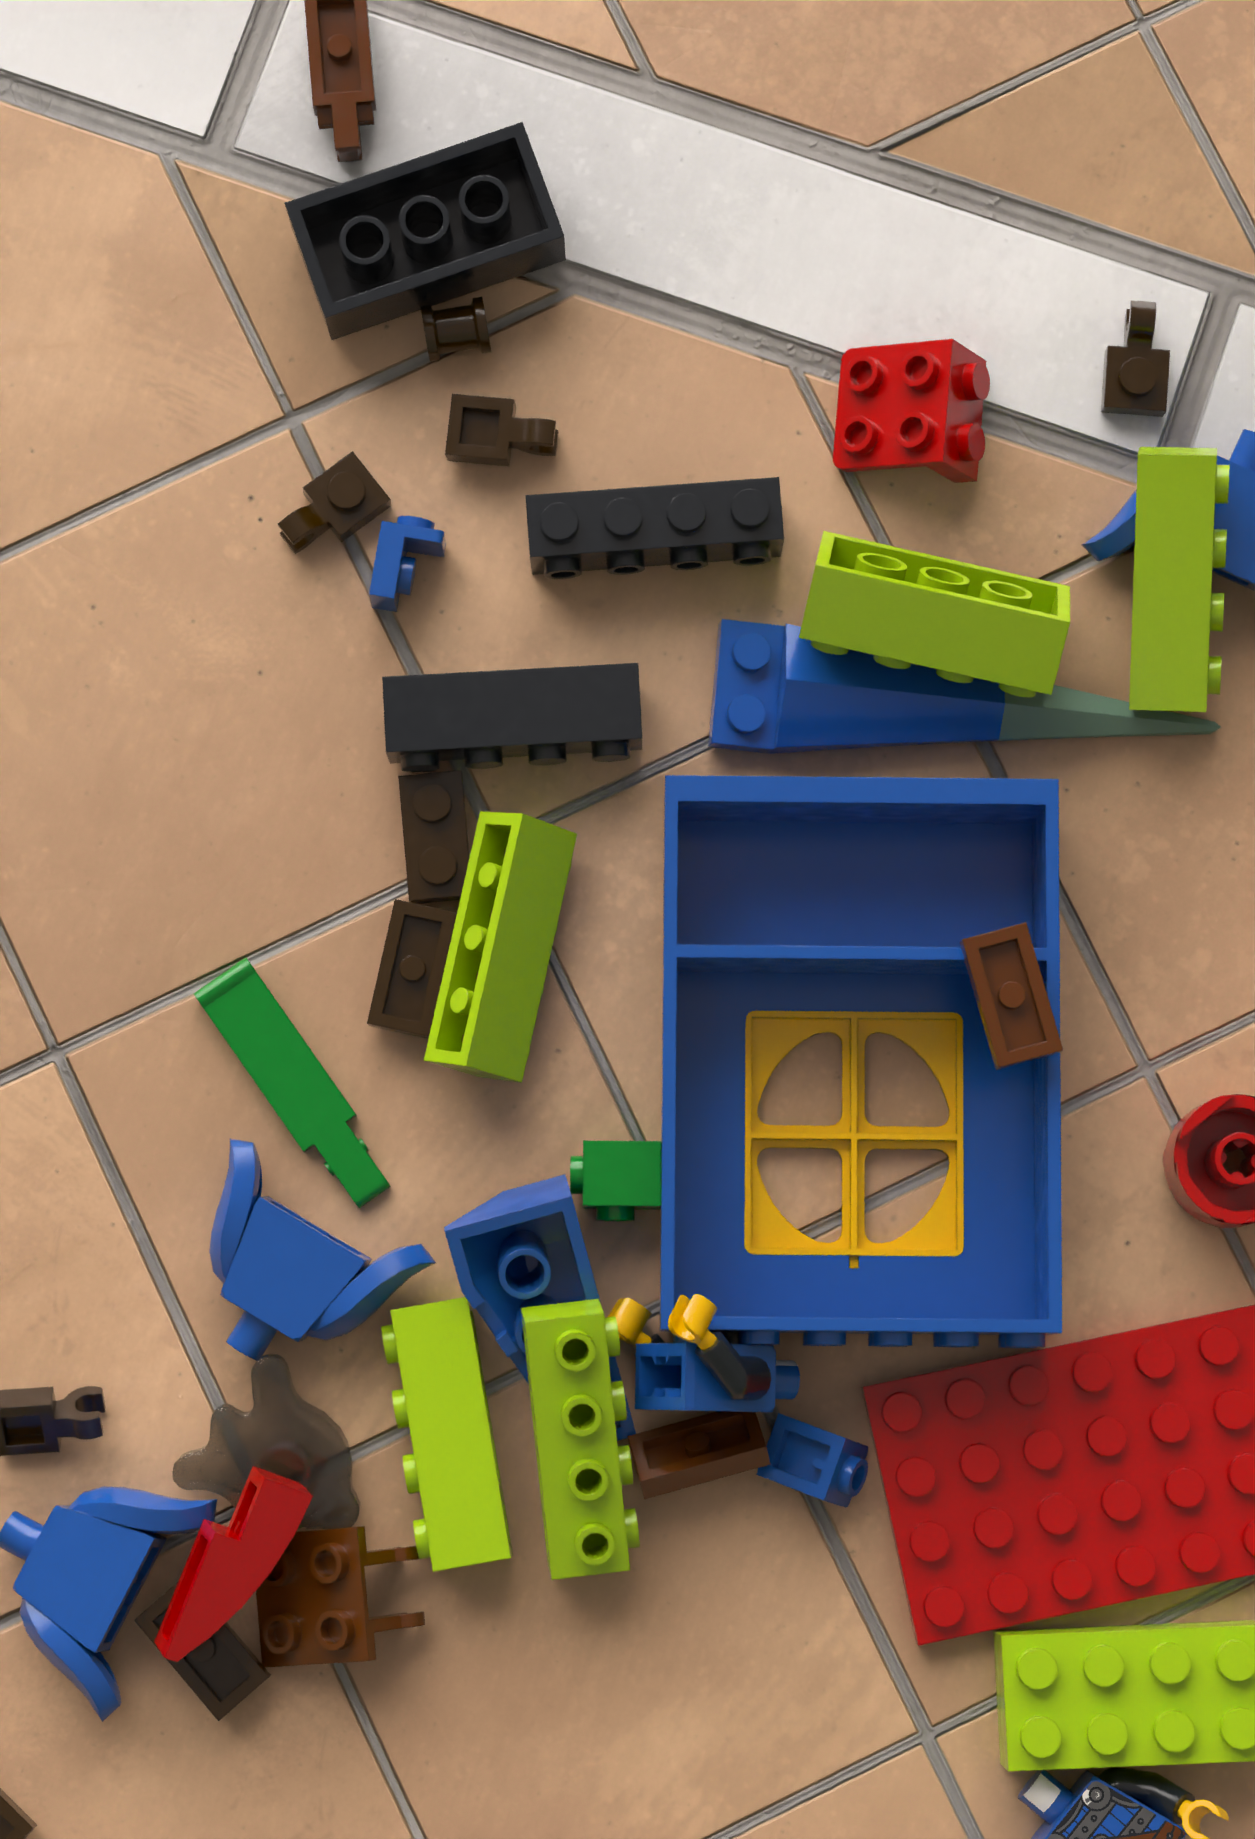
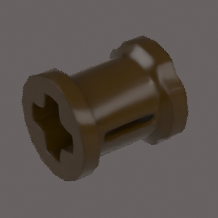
[420,296,491,362]

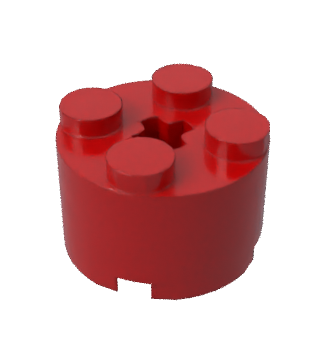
[1162,1094,1255,1228]

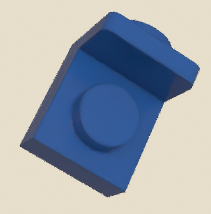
[369,516,446,612]
[756,1413,868,1508]

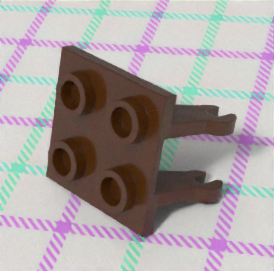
[256,1526,425,1667]

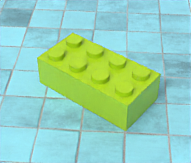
[799,531,1070,697]
[993,1620,1255,1772]

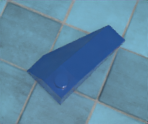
[444,1174,636,1441]

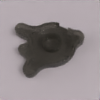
[172,1354,361,1530]

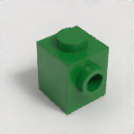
[570,1140,661,1222]

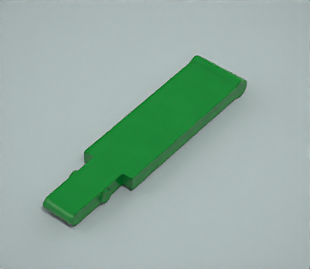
[193,957,391,1208]

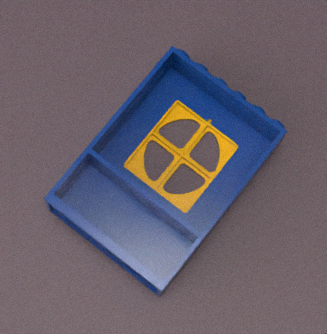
[660,775,1062,1348]

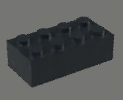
[284,122,566,341]

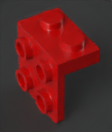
[833,339,990,483]

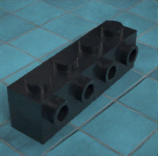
[525,477,784,579]
[382,663,642,772]

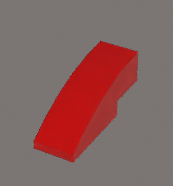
[154,1466,313,1662]

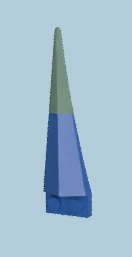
[708,619,1221,754]

